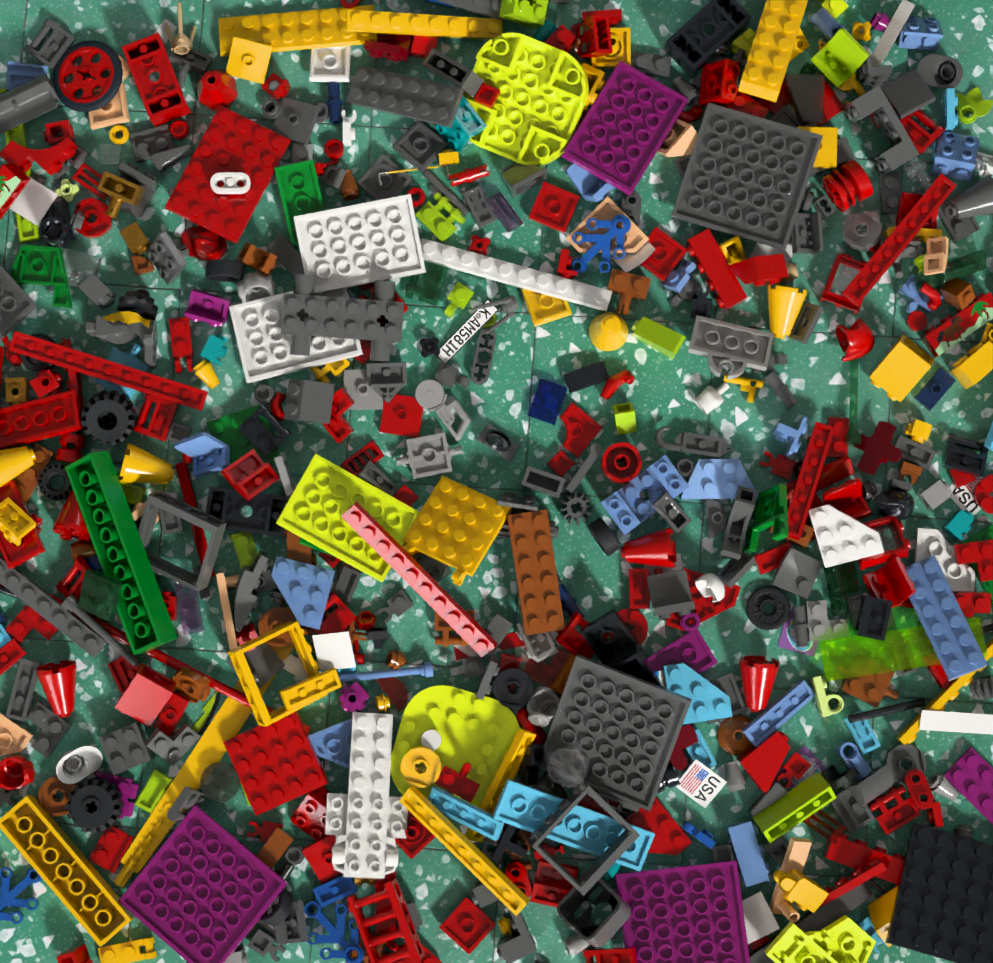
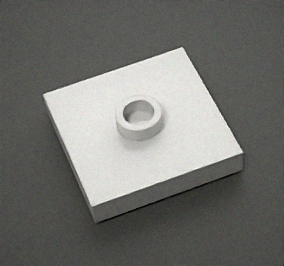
[309,45,351,82]

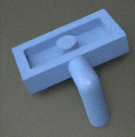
[899,274,943,314]

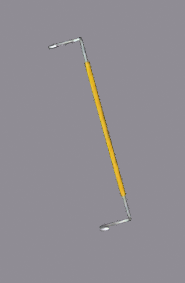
[378,165,450,185]

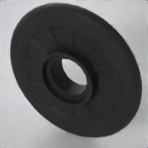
[746,586,790,630]

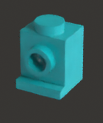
[200,334,228,366]
[942,509,974,541]

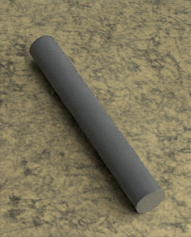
[423,169,470,216]

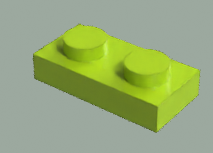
[231,532,258,569]

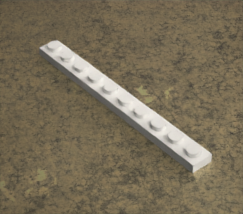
[421,238,612,312]

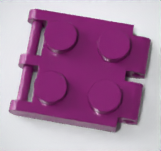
[90,771,139,819]

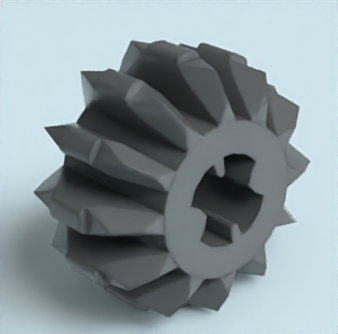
[559,491,593,525]
[970,675,993,700]

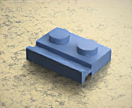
[5,61,48,91]

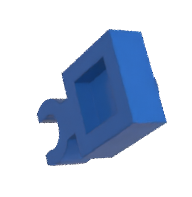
[682,821,716,849]

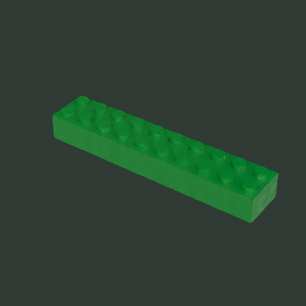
[65,450,177,655]

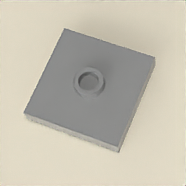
[344,370,383,410]
[274,456,296,497]

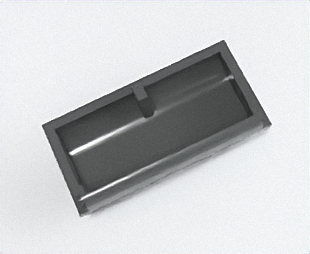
[0,74,60,134]

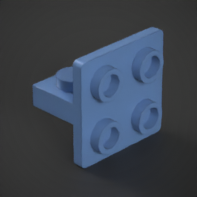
[897,15,943,51]
[771,416,809,457]

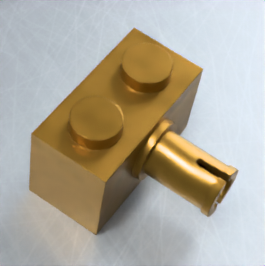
[97,171,146,219]

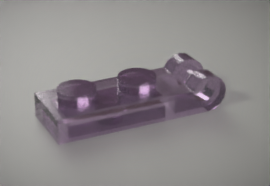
[174,582,205,635]

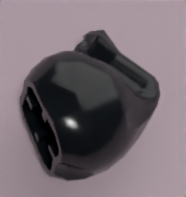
[875,489,914,521]

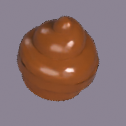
[386,650,407,669]

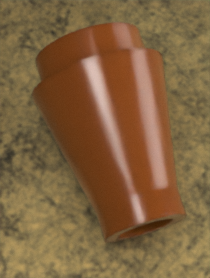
[341,170,360,201]
[70,541,97,560]

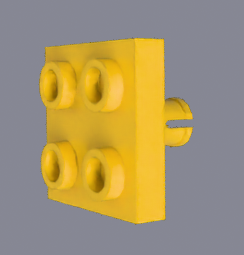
[591,28,631,69]

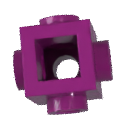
[339,681,371,713]

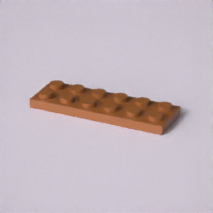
[507,509,565,635]

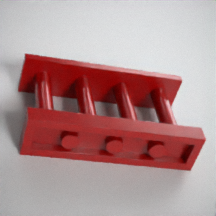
[347,878,425,963]

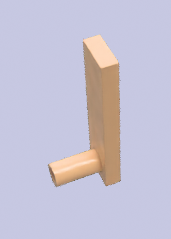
[215,573,239,651]
[769,837,812,923]

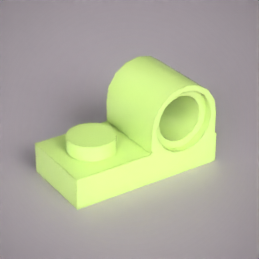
[810,676,844,717]

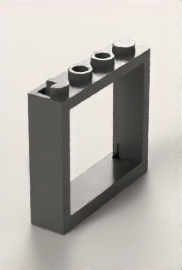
[138,490,227,592]
[528,782,640,896]

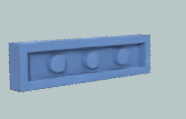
[741,679,816,747]

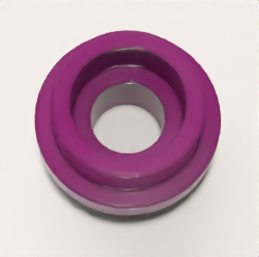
[680,612,700,632]

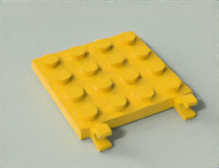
[402,475,512,586]

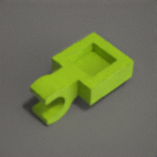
[444,282,474,318]

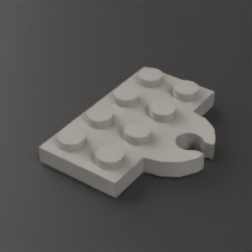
[688,315,774,379]

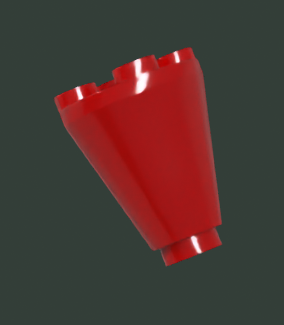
[52,490,91,542]

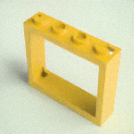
[228,621,328,727]

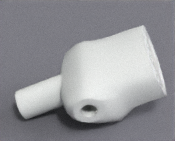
[693,382,730,415]

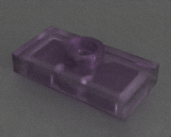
[485,192,523,233]

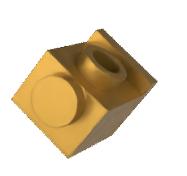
[5,377,29,406]

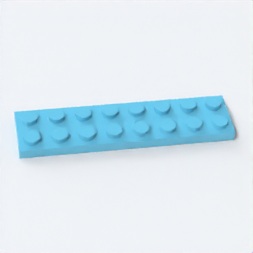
[492,779,655,871]

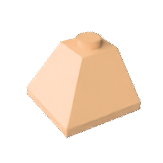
[658,119,698,157]

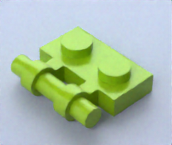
[415,192,466,243]

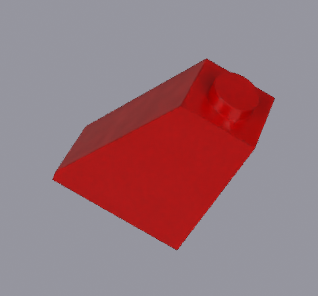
[736,730,790,793]

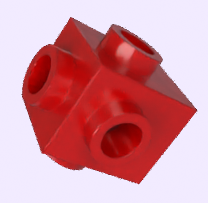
[29,369,64,398]

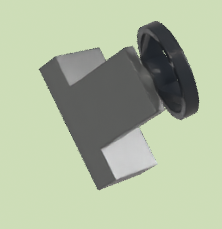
[476,424,520,462]

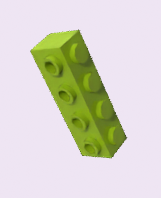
[752,772,837,843]

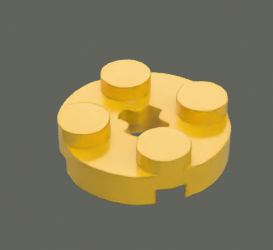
[400,746,442,788]

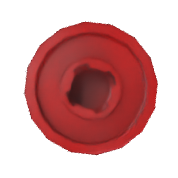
[55,433,87,463]

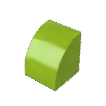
[612,402,637,435]

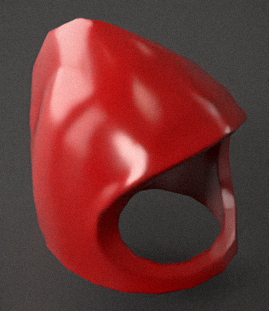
[835,318,875,362]

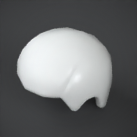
[695,573,725,602]

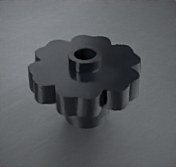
[117,289,158,320]

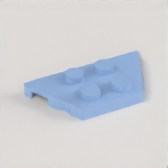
[681,459,758,500]

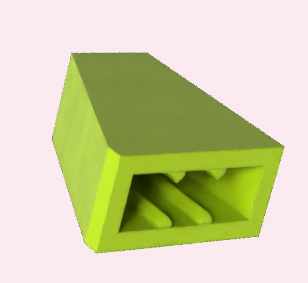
[631,316,686,360]

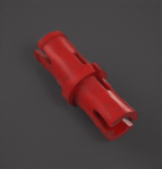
[448,164,489,187]

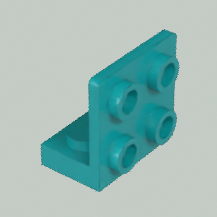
[434,95,487,154]

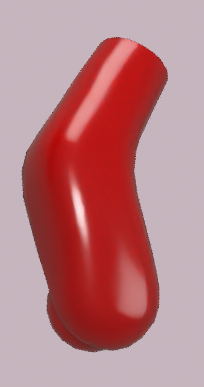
[600,370,635,400]

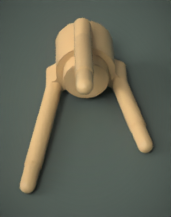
[164,2,197,55]

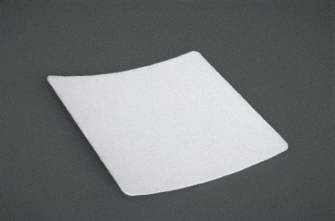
[610,241,655,272]

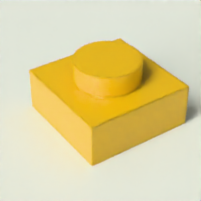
[438,149,459,166]

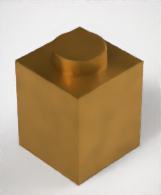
[119,221,151,255]

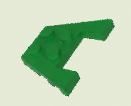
[10,245,72,308]
[742,483,788,555]

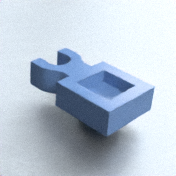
[662,259,696,293]

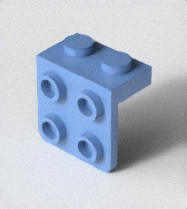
[931,131,980,182]
[566,163,615,202]
[174,432,230,479]

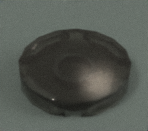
[200,761,241,802]

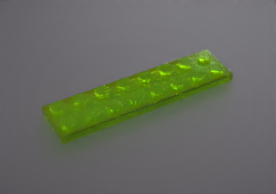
[819,617,988,682]

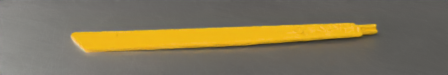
[113,607,295,888]

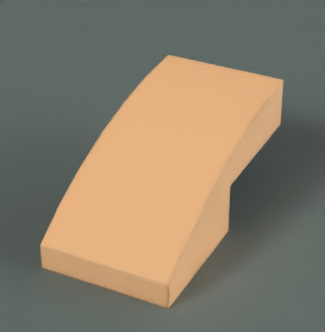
[924,236,949,275]

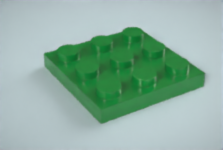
[206,403,280,479]

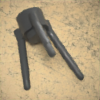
[474,295,519,334]

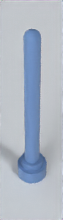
[338,661,433,682]

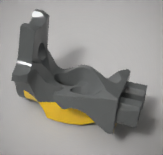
[86,311,158,369]

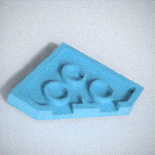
[663,662,732,724]

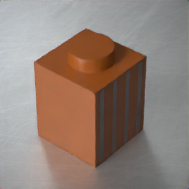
[940,276,976,310]

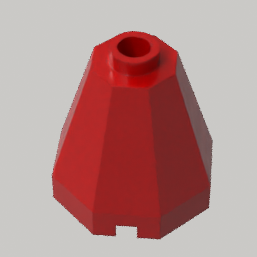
[196,69,238,112]

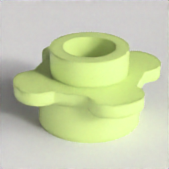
[56,179,79,202]

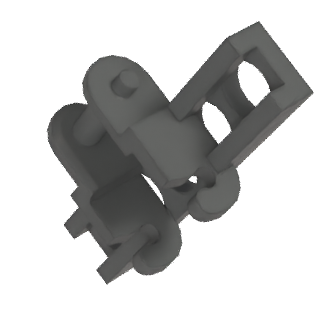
[588,788,640,813]

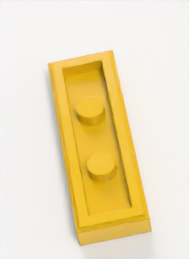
[279,668,342,710]

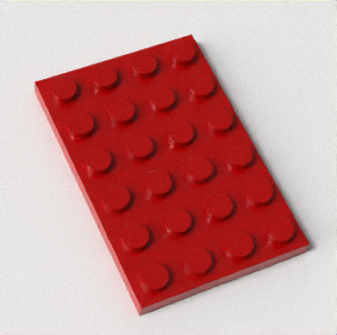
[165,105,291,244]

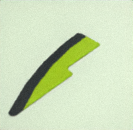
[193,691,221,735]

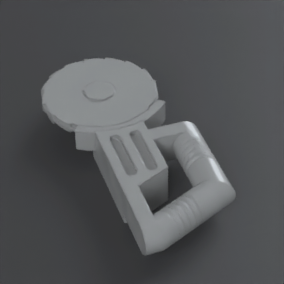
[415,379,472,442]

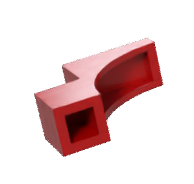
[0,137,78,176]

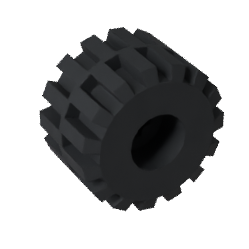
[81,390,136,446]
[66,777,124,833]

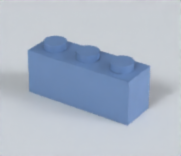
[726,819,771,887]

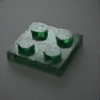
[78,569,122,621]

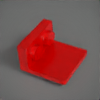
[862,556,916,608]

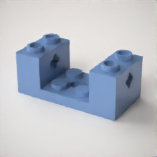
[601,455,689,535]

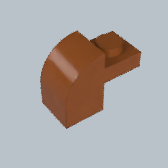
[236,243,277,275]

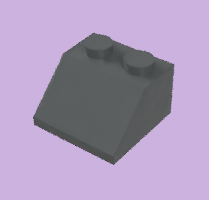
[284,379,335,424]

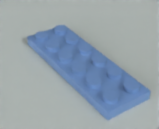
[905,555,987,681]

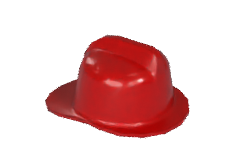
[180,226,227,261]

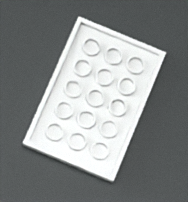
[294,194,426,294]
[229,288,363,383]

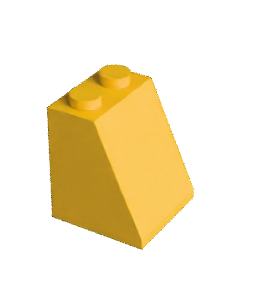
[869,334,934,402]

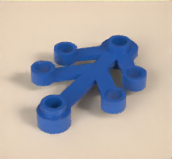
[571,215,631,274]
[0,867,42,924]
[304,901,364,963]

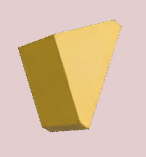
[719,236,746,265]

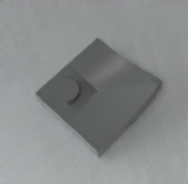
[770,547,822,599]

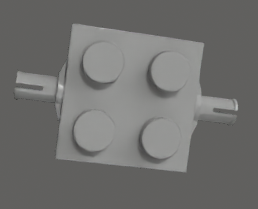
[395,432,463,479]

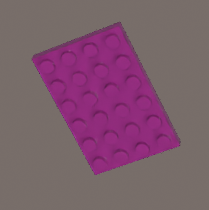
[562,60,689,196]

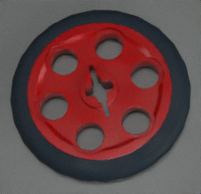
[53,41,123,112]

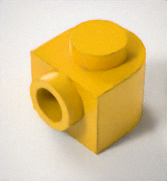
[904,419,932,444]

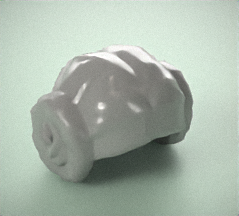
[237,271,276,303]
[526,686,560,727]

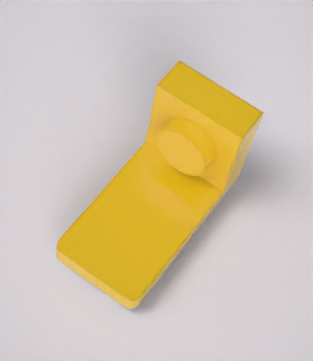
[582,63,605,110]

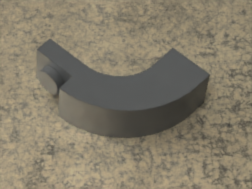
[720,485,758,560]

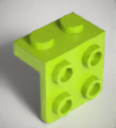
[811,28,869,88]

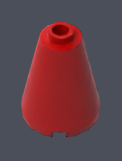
[621,528,677,568]
[739,655,780,712]
[36,660,77,718]

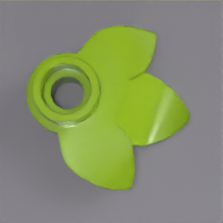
[955,87,993,124]

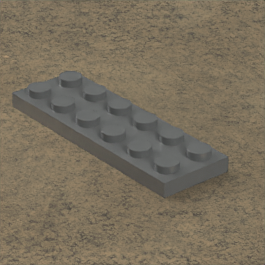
[346,65,464,128]

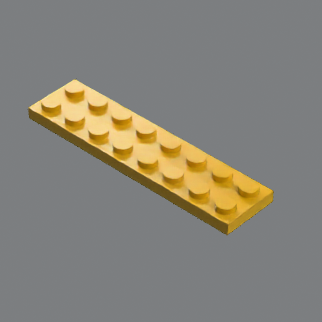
[218,5,377,57]

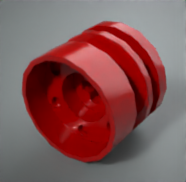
[822,159,873,212]

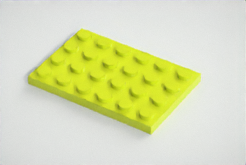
[276,453,419,582]

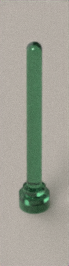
[845,358,861,445]

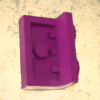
[184,288,231,327]

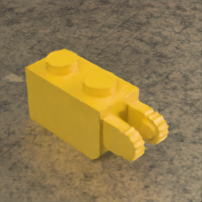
[772,869,829,913]

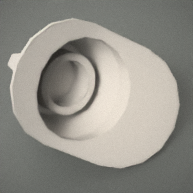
[56,746,103,784]

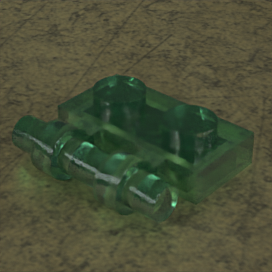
[405,262,448,306]

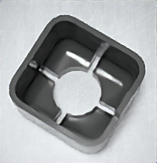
[557,878,631,947]

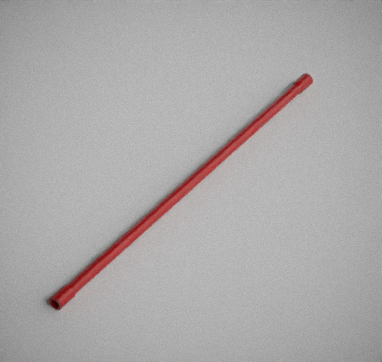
[47,592,311,734]

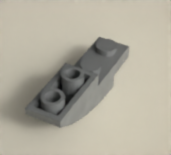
[233,551,270,632]

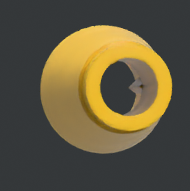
[193,359,221,389]

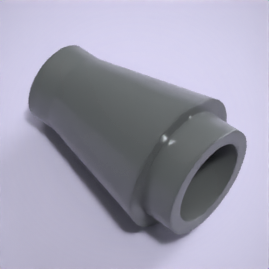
[672,76,699,105]

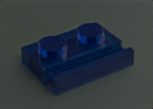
[528,378,568,426]

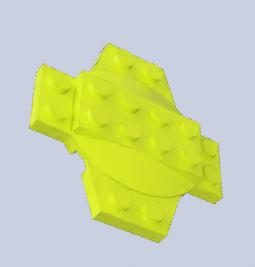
[764,915,876,963]

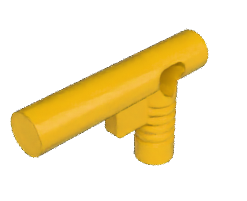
[723,374,764,403]

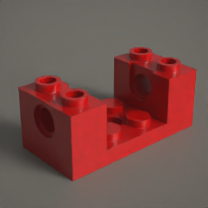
[122,33,192,127]

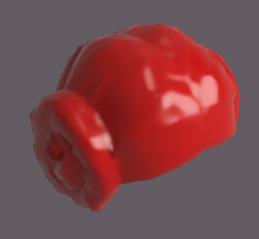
[0,754,35,790]

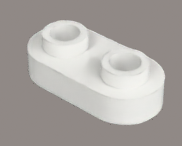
[210,172,251,194]

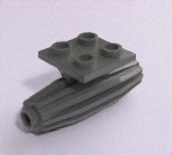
[496,492,559,542]

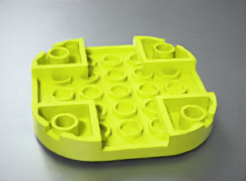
[463,33,589,166]
[390,685,520,807]

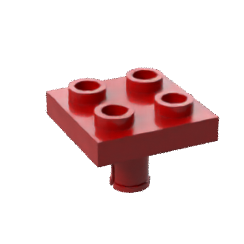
[395,810,435,860]

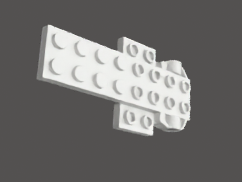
[325,712,408,879]

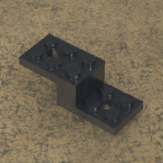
[580,609,664,688]

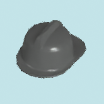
[917,54,963,89]

